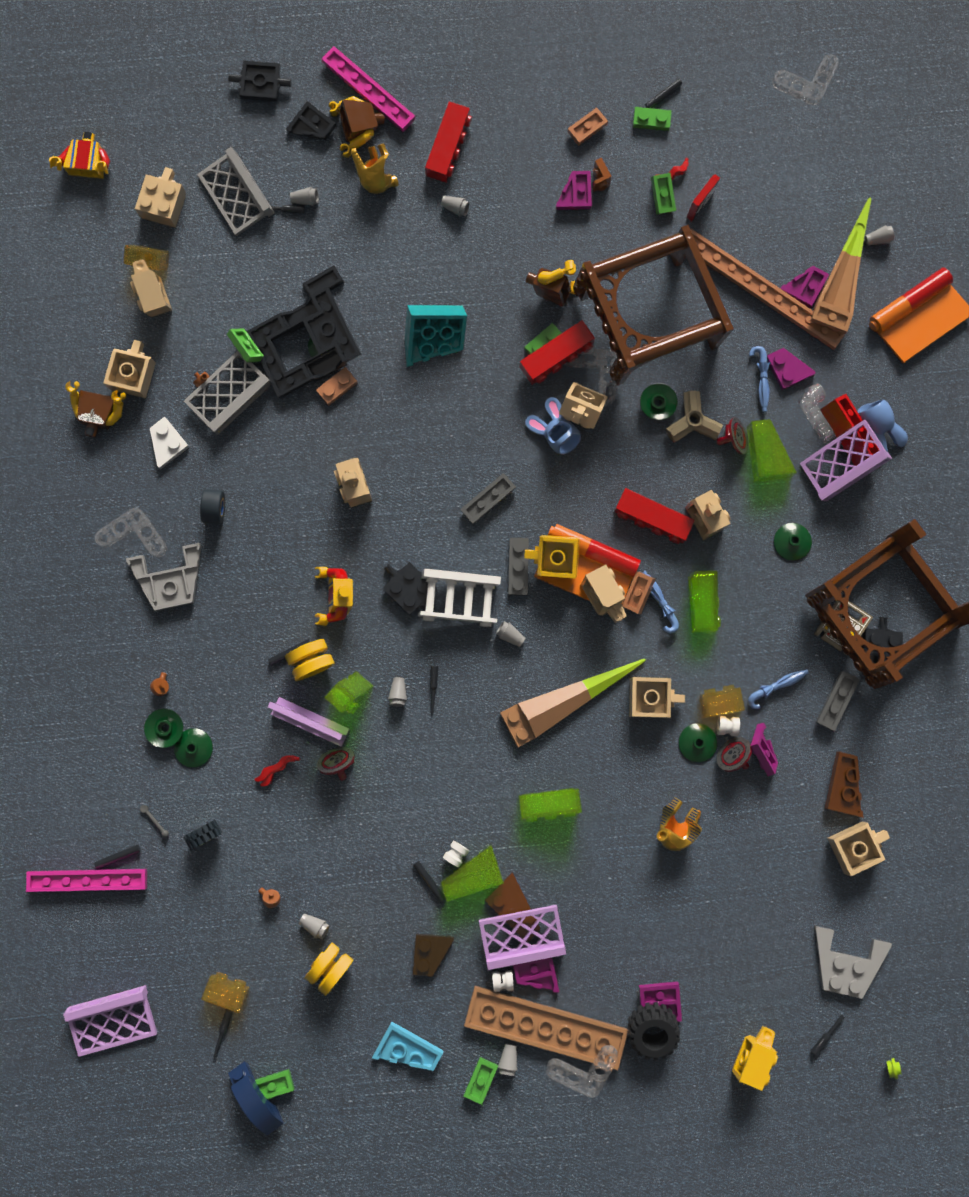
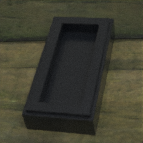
[302,265,344,297]

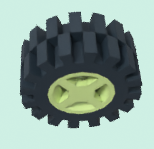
[183,820,223,851]

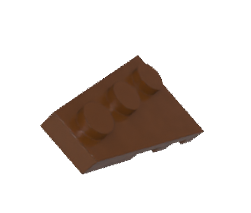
[825,751,864,818]
[485,872,541,942]

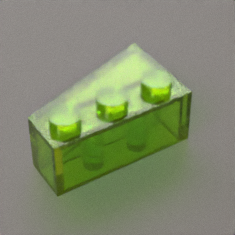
[747,419,797,482]
[688,570,721,633]
[324,671,373,715]
[518,788,582,822]
[441,844,504,902]

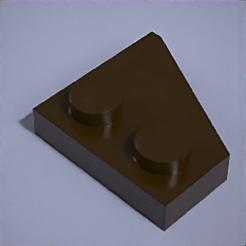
[413,934,454,977]

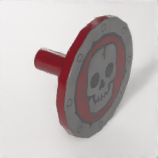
[717,418,748,454]
[717,737,753,772]
[317,747,355,781]

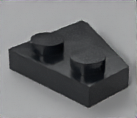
[286,101,337,140]

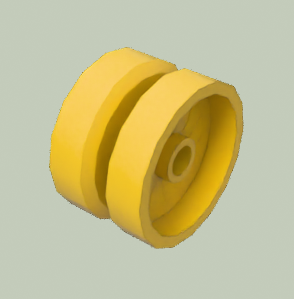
[285,639,335,681]
[304,942,353,996]

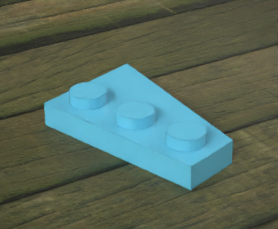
[372,1021,444,1071]

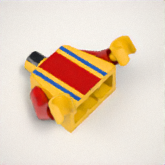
[49,132,111,179]
[315,567,353,626]

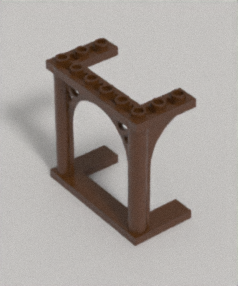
[573,225,734,386]
[805,519,969,689]

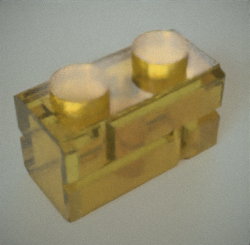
[123,245,169,271]
[699,685,745,718]
[202,972,250,1013]

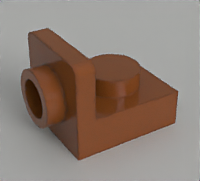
[592,157,612,192]

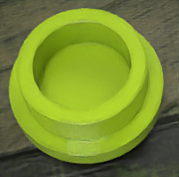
[887,1058,902,1079]

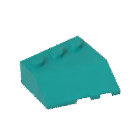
[404,305,467,367]

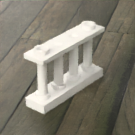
[418,569,501,627]

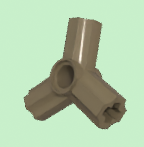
[666,391,723,443]

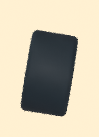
[200,489,225,525]

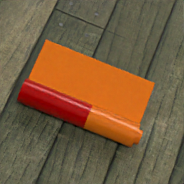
[869,268,969,363]
[534,524,641,603]

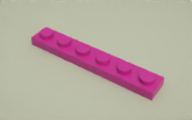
[322,46,415,132]
[26,869,147,892]

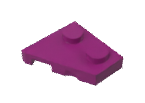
[556,171,592,210]
[780,266,829,308]
[767,348,816,390]
[751,723,778,776]
[513,957,559,993]
[639,981,682,1022]

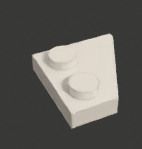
[150,417,189,469]

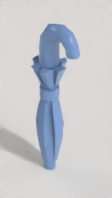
[749,346,770,412]
[642,571,679,634]
[748,669,809,709]

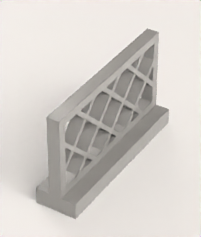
[197,147,275,236]
[184,351,272,435]

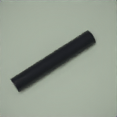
[645,79,682,108]
[268,639,310,666]
[94,845,141,869]
[413,861,446,903]

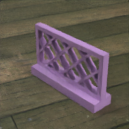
[800,419,892,501]
[268,697,350,747]
[479,905,566,970]
[63,985,157,1057]

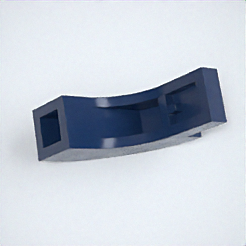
[228,1061,284,1136]

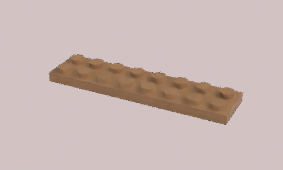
[464,986,628,1070]

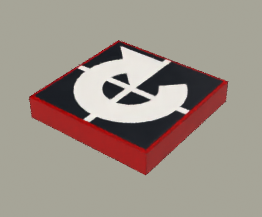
[687,174,720,221]

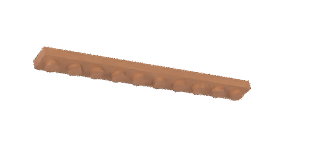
[691,229,846,350]

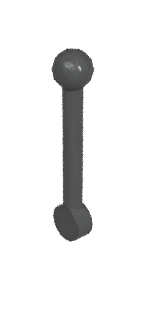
[140,805,169,838]

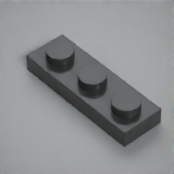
[460,473,516,524]
[508,538,529,596]
[815,671,860,731]

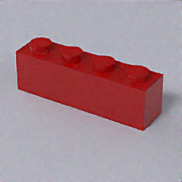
[425,101,472,183]
[519,320,595,385]
[820,394,879,466]
[614,488,695,544]

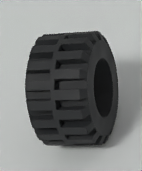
[628,1002,680,1060]

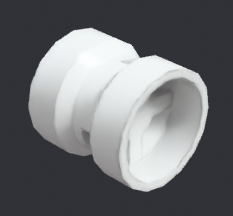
[717,716,740,737]
[443,840,469,868]
[492,970,514,992]

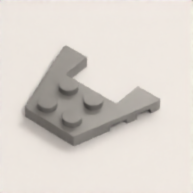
[126,543,201,611]
[814,926,892,999]

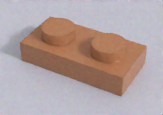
[567,108,608,146]
[316,367,358,406]
[622,571,656,614]

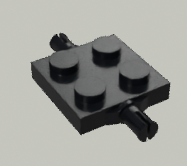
[228,60,292,102]
[382,562,436,616]
[862,617,903,671]

